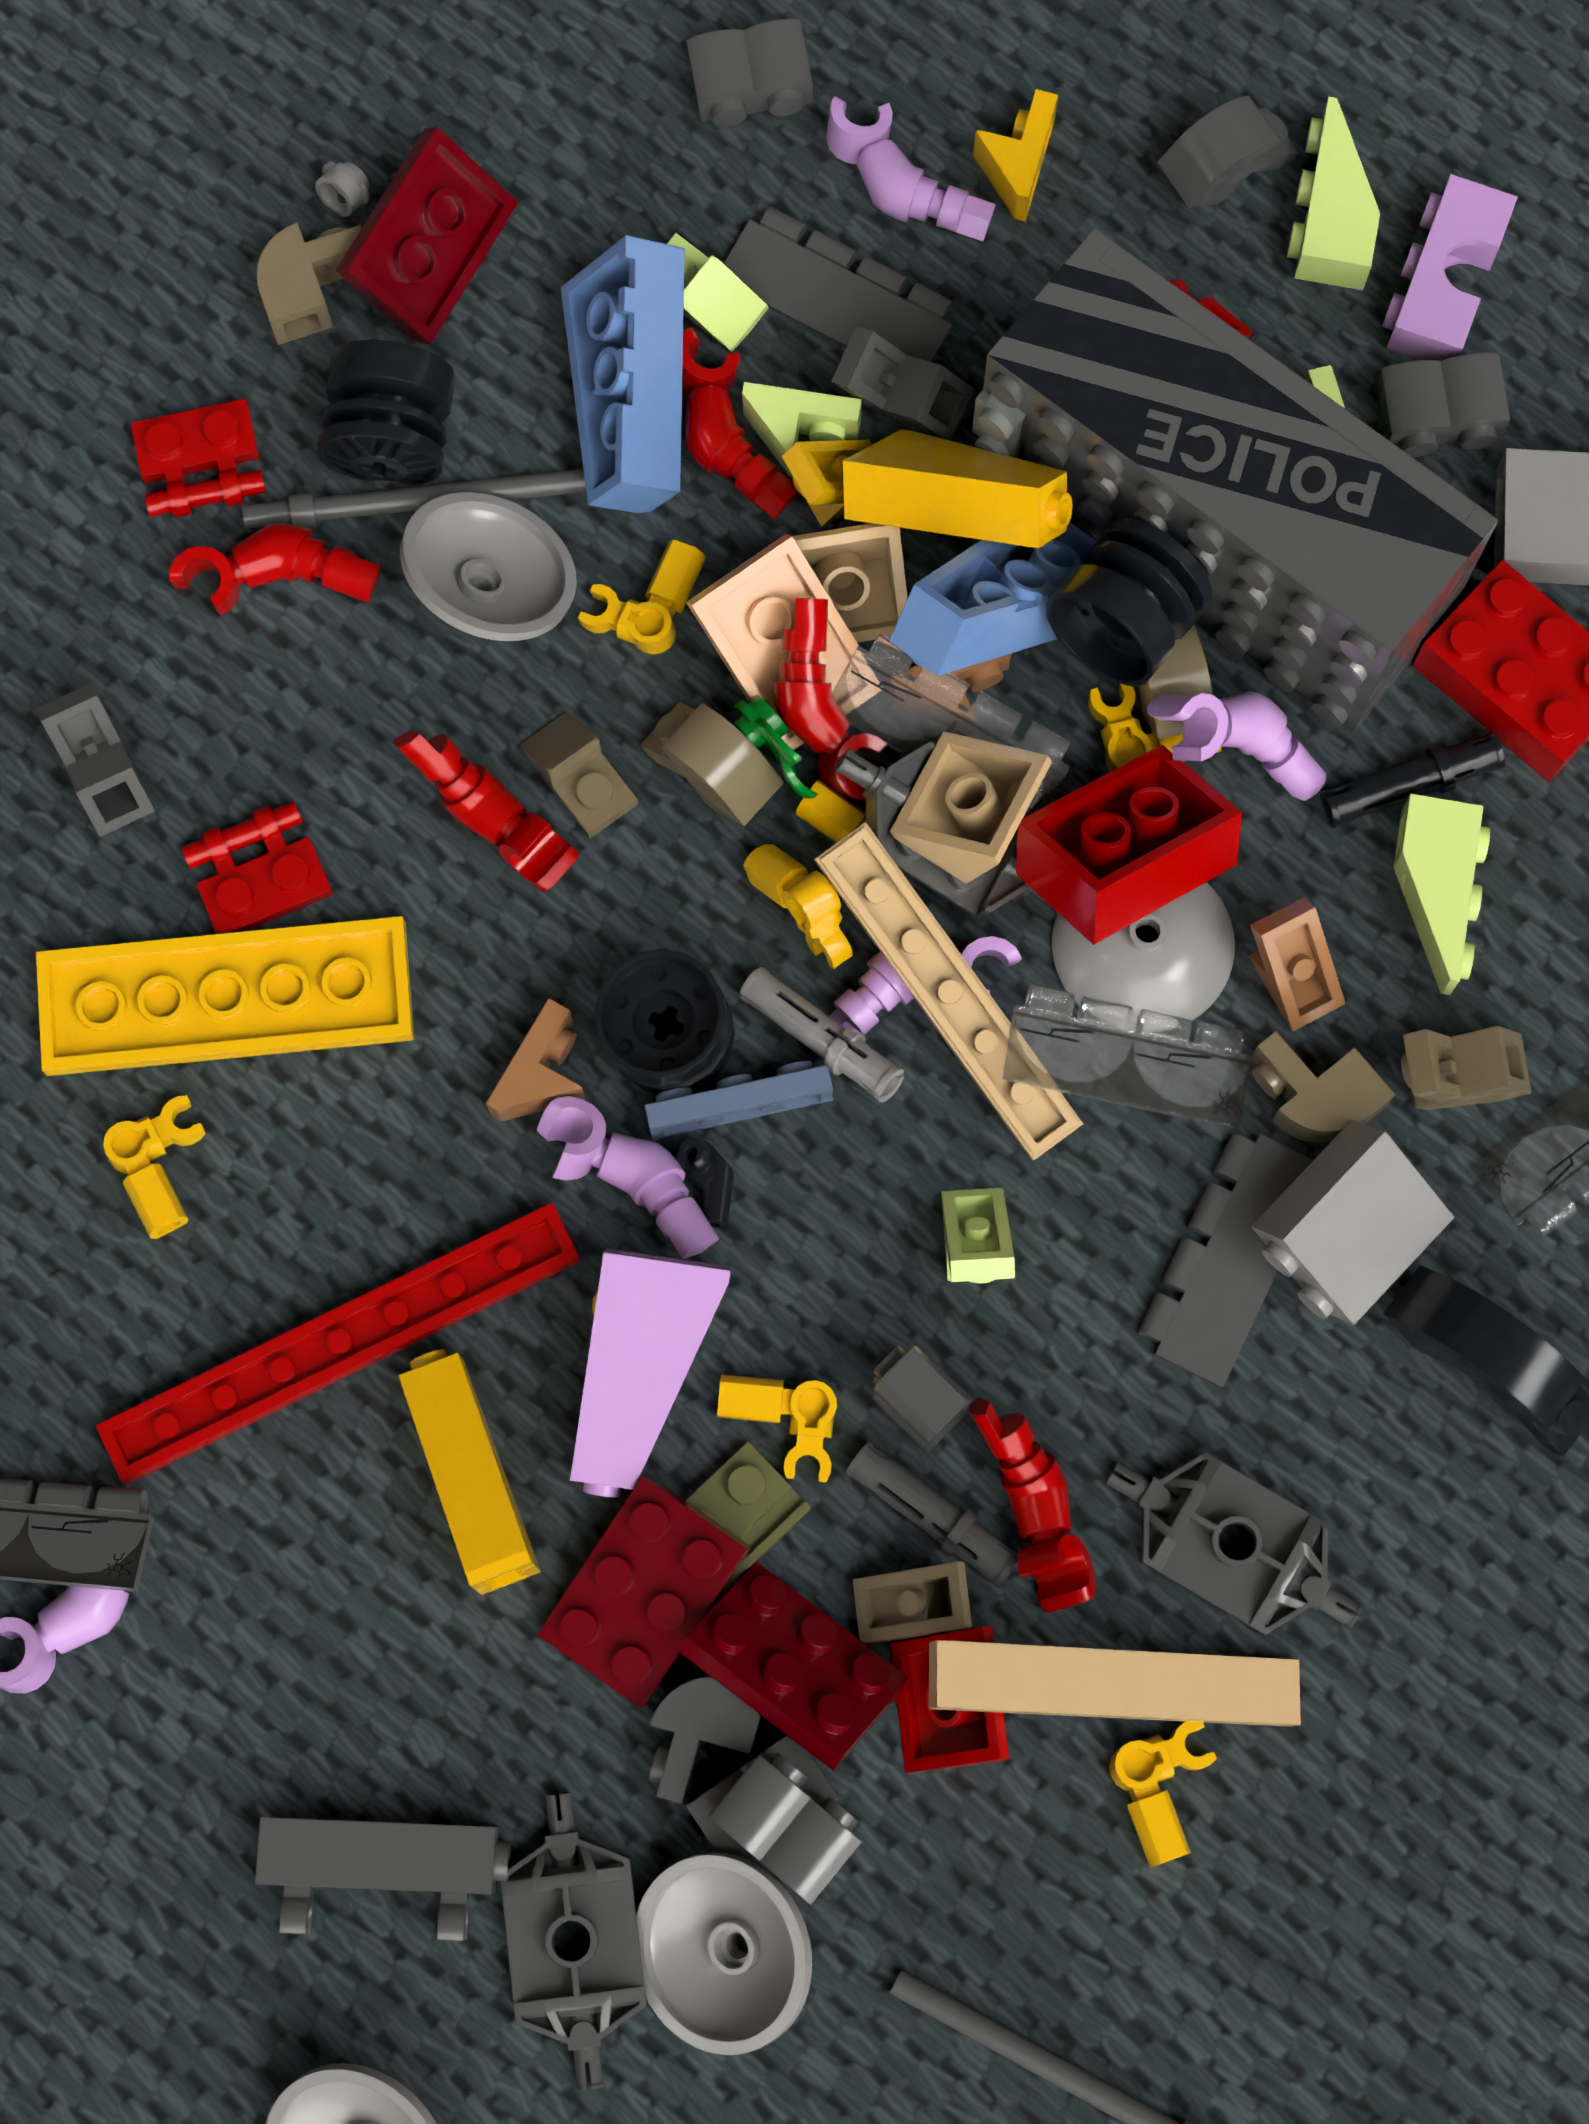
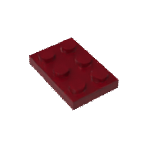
[336,127,519,344]
[538,1474,752,1709]
[679,1562,909,1771]

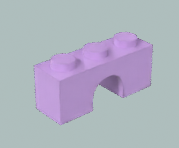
[1382,174,1518,361]

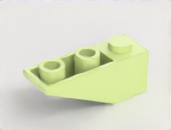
[1287,97,1380,290]
[1393,794,1490,995]

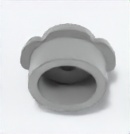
[315,161,370,217]

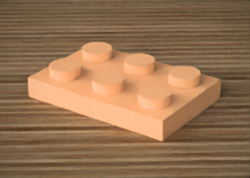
[686,534,884,750]

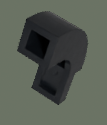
[1383,1265,1589,1457]

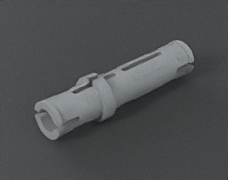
[740,967,905,1103]

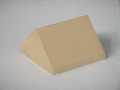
[778,523,908,643]
[890,731,1052,884]

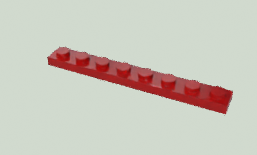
[96,1202,581,1485]

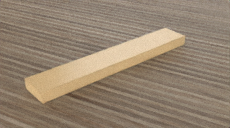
[814,822,1083,1161]
[929,1640,1301,1726]

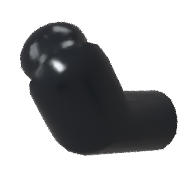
[677,1138,734,1229]

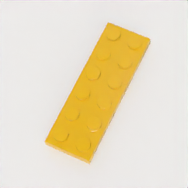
[36,916,414,1076]

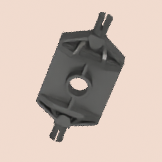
[835,741,1047,919]
[1105,1452,1363,1636]
[501,1793,648,2091]

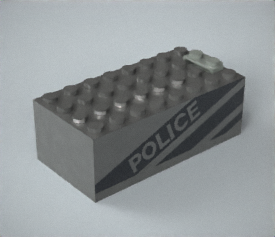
[972,228,1498,732]

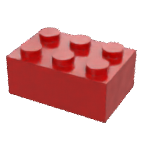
[1412,560,1589,783]
[1016,745,1242,945]

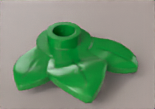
[733,694,818,799]

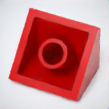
[889,1626,1009,1773]

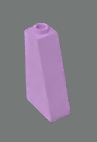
[570,1248,732,1497]

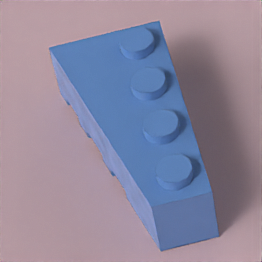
[561,235,685,513]
[889,522,1097,676]

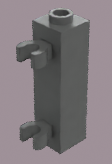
[255,1817,511,1941]

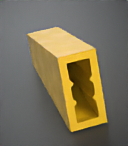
[843,429,1073,548]
[398,1349,541,1595]

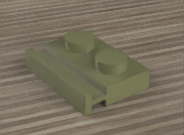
[686,1442,812,1598]

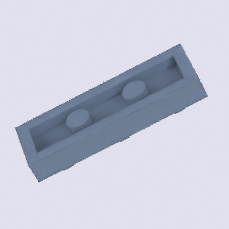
[645,1061,833,1140]

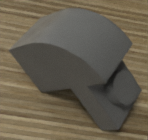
[1157,96,1299,208]
[831,327,975,441]
[36,683,155,837]
[649,1677,762,1805]

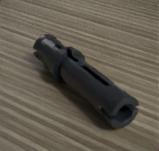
[1320,731,1505,828]

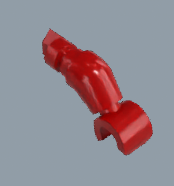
[682,328,799,519]
[169,523,380,616]
[774,598,887,801]
[394,730,579,892]
[969,1397,1096,1613]

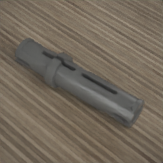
[845,1441,1019,1588]

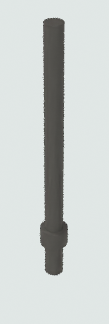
[242,469,586,529]
[890,1969,1194,2124]

